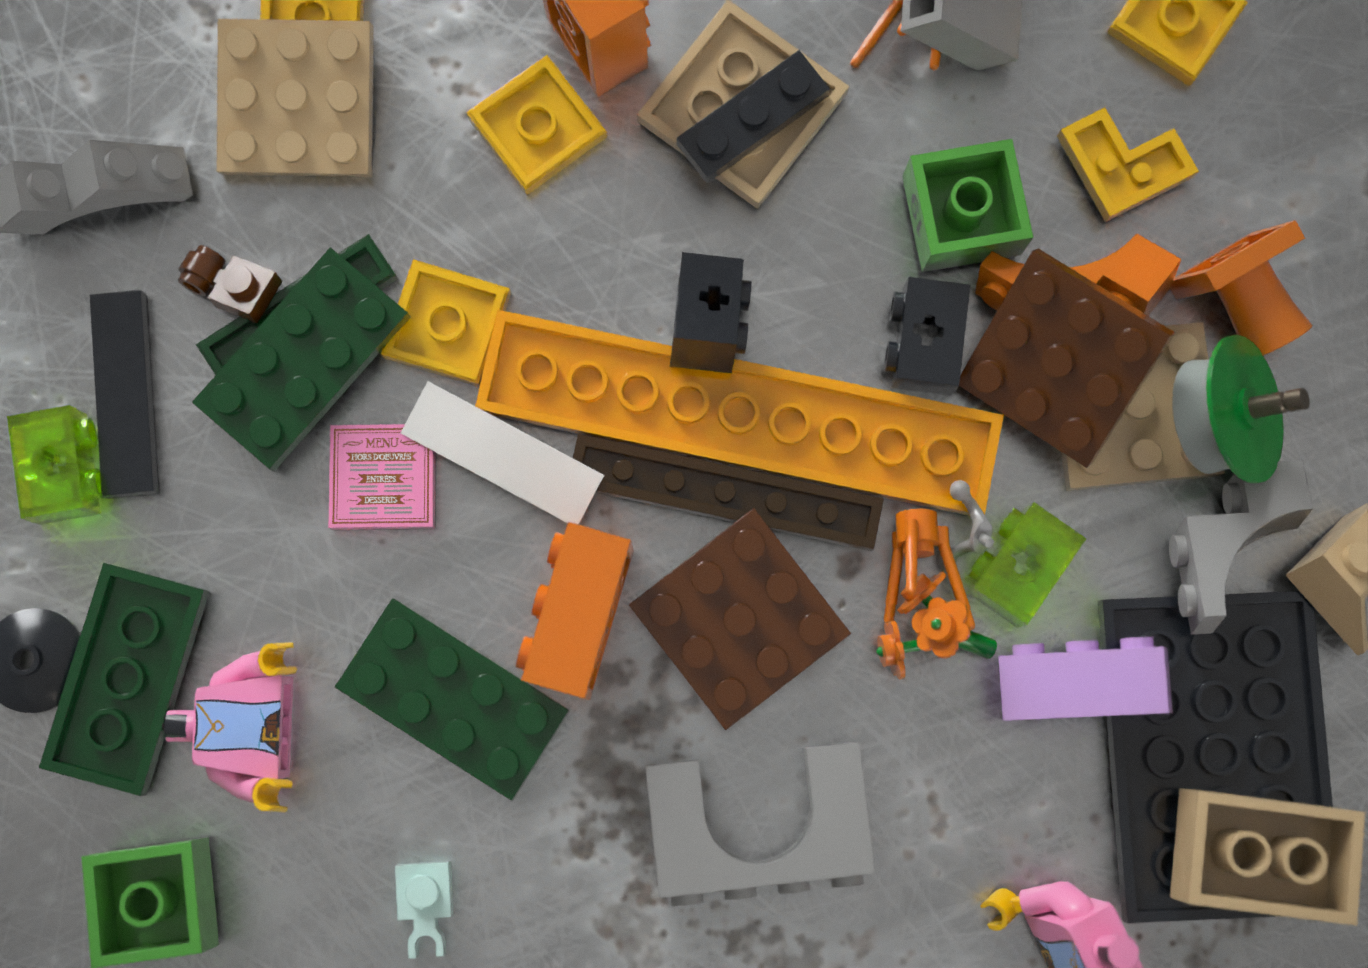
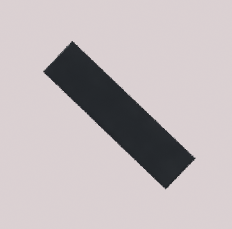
[89,289,159,499]

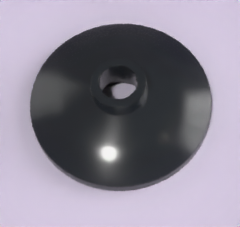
[0,608,81,713]

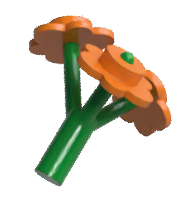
[876,571,997,680]

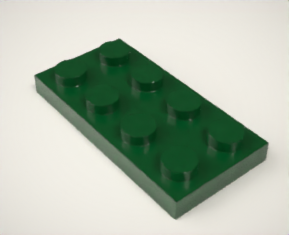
[192,247,411,472]
[39,563,209,796]
[335,598,570,801]

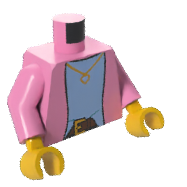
[164,642,297,812]
[980,881,1143,968]

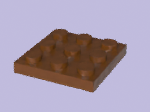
[959,248,1176,468]
[629,508,851,730]

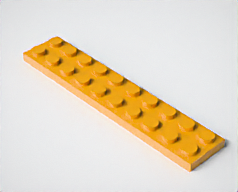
[475,310,1004,516]

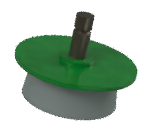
[1172,335,1310,484]

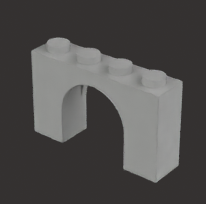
[901,0,1022,71]
[645,742,876,906]

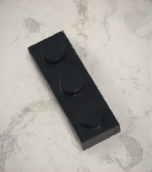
[677,50,830,184]

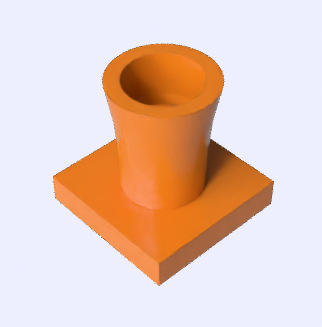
[1170,220,1313,356]

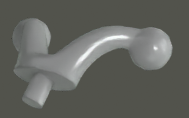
[936,480,994,569]

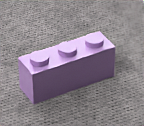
[998,637,1173,721]

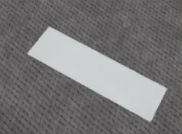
[401,381,604,525]

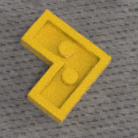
[1057,107,1199,222]

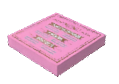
[328,424,436,530]

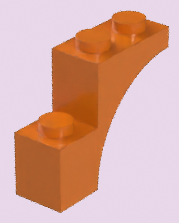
[975,233,1181,316]

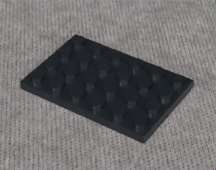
[1098,591,1333,923]

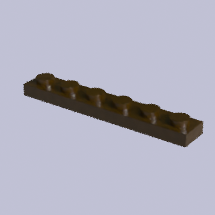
[573,434,884,551]

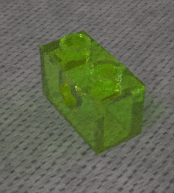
[7,405,104,525]
[966,502,1087,628]

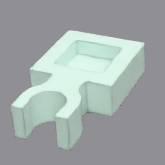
[395,861,454,959]

